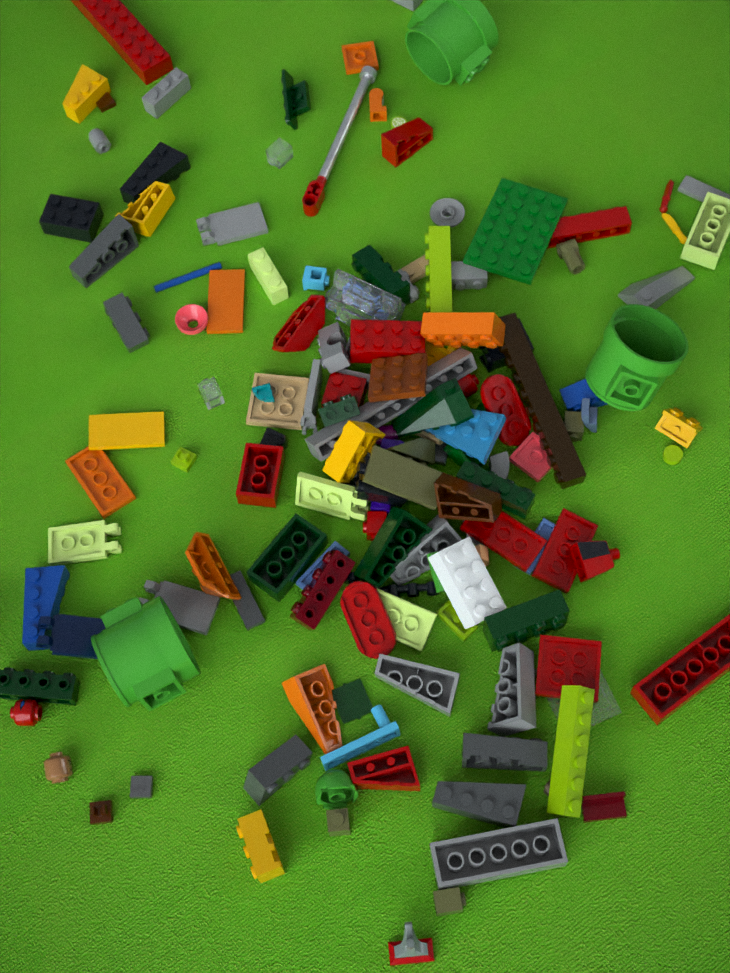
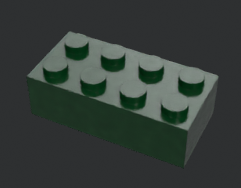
[247,514,328,602]
[483,589,570,652]

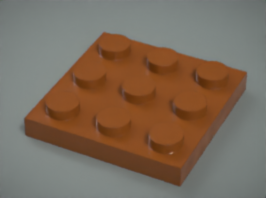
[368,353,428,403]

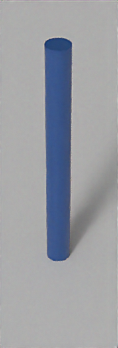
[154,262,222,293]

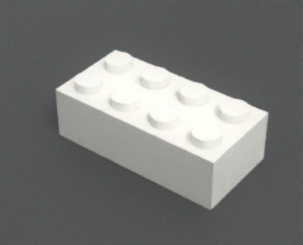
[428,536,507,629]

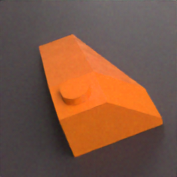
[282,664,343,754]

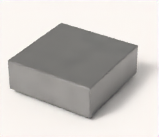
[130,776,153,798]

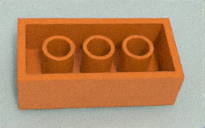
[420,312,506,349]

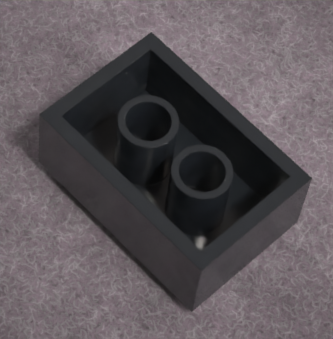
[39,194,104,243]

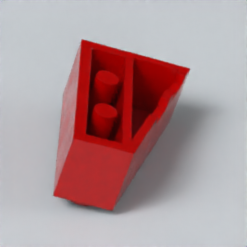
[381,117,433,168]
[347,745,420,791]

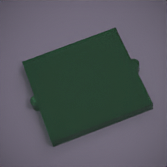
[332,679,373,725]

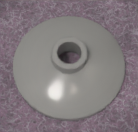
[430,198,465,228]

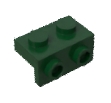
[318,394,360,427]

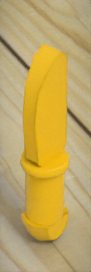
[661,213,687,244]

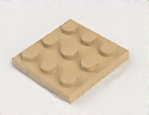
[246,373,309,430]

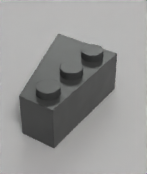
[243,735,313,806]

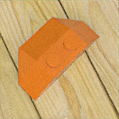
[185,532,242,600]

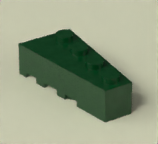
[351,244,410,314]
[353,507,433,588]

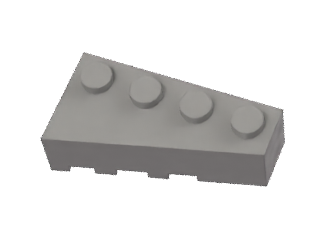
[487,643,536,737]
[374,654,460,717]

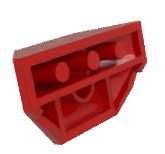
[272,294,325,352]

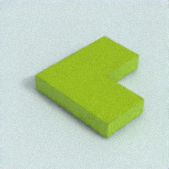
[436,600,478,642]

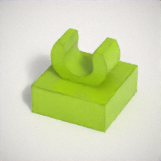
[171,447,197,473]

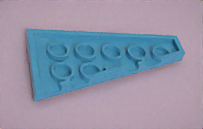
[398,409,506,465]

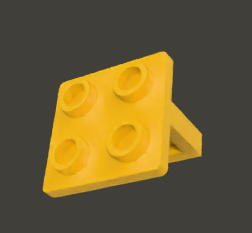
[655,407,703,448]

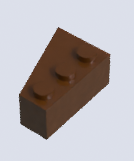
[434,472,502,523]

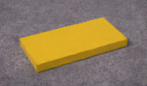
[89,411,165,450]

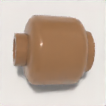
[44,752,73,784]

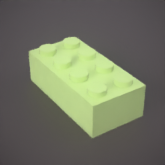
[681,192,730,270]

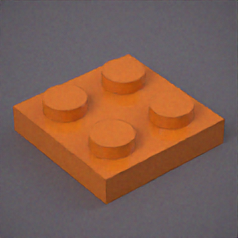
[341,41,379,75]

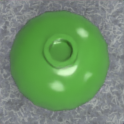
[315,769,358,809]

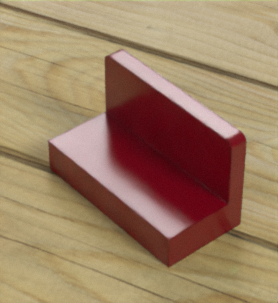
[581,791,627,823]

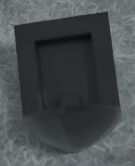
[260,427,288,450]

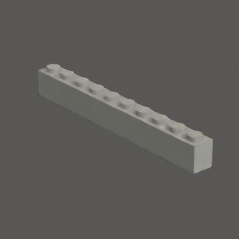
[305,348,478,461]

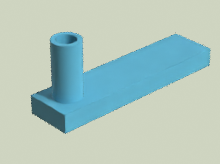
[320,705,400,771]

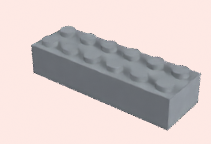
[430,818,568,890]

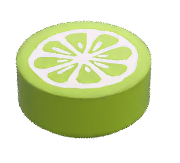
[391,116,407,129]

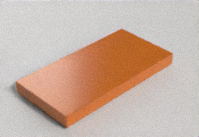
[207,269,245,334]
[65,446,136,519]

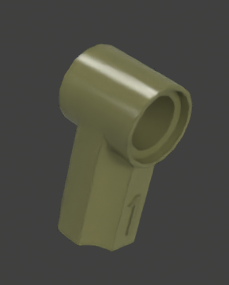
[556,239,585,275]

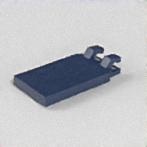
[36,614,106,659]

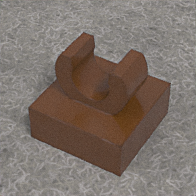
[89,800,113,825]

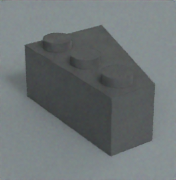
[103,293,150,353]

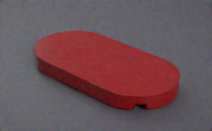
[480,374,531,446]
[340,581,396,659]

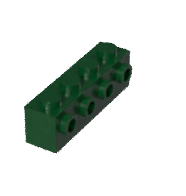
[456,460,536,519]
[0,667,80,705]

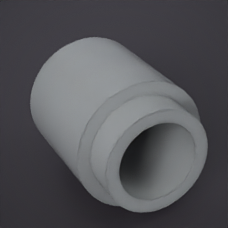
[89,128,111,154]

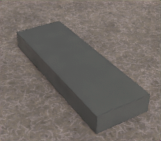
[230,571,265,631]

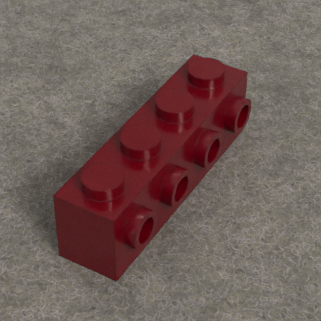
[290,550,356,630]

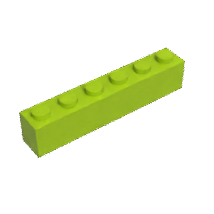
[425,226,452,312]
[547,685,595,818]

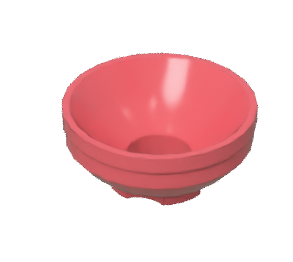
[175,304,208,335]

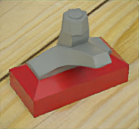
[388,922,434,966]

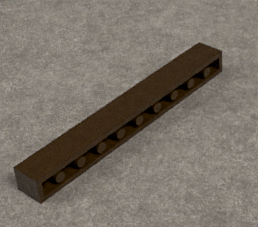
[498,313,586,489]

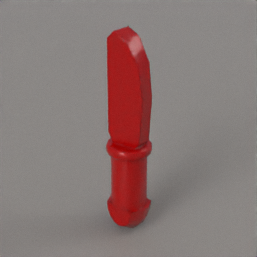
[659,180,674,213]

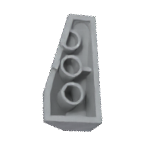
[390,514,462,586]

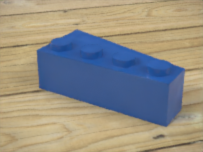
[559,379,607,412]
[22,565,70,651]

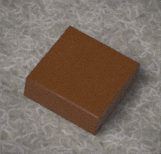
[96,91,116,113]

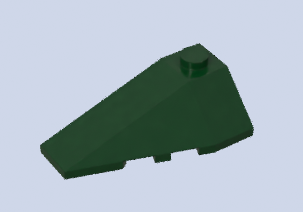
[392,378,474,437]

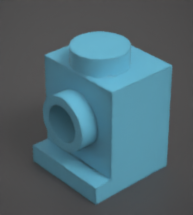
[302,266,330,291]

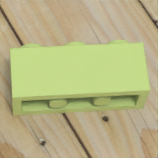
[247,247,289,305]

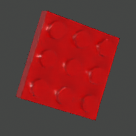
[535,634,602,703]

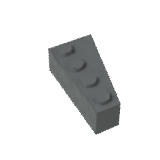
[69,214,139,288]

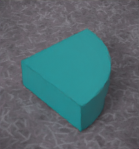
[252,383,275,402]

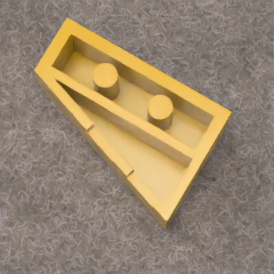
[62,64,111,124]
[115,181,176,237]
[322,420,386,483]
[236,809,285,883]

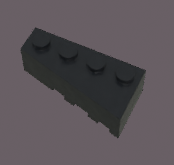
[120,142,191,204]

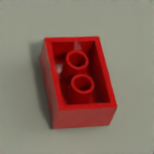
[236,443,285,508]

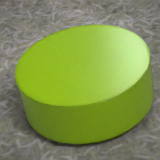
[663,445,683,465]

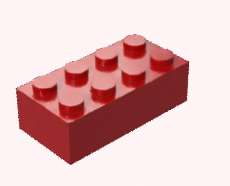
[350,319,425,363]

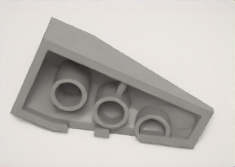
[618,266,695,309]

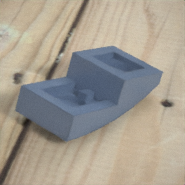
[581,398,597,433]

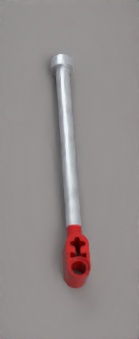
[302,66,377,217]

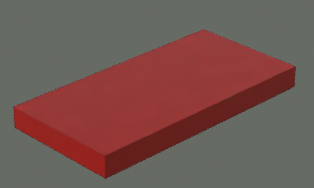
[531,508,598,594]
[460,511,547,573]

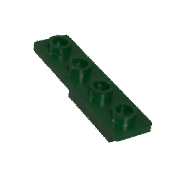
[281,69,311,130]

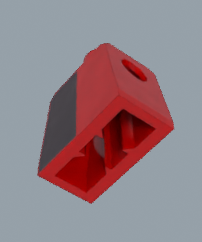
[569,540,620,583]

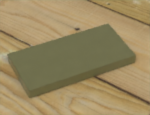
[362,445,443,510]

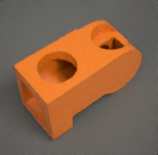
[369,88,387,122]

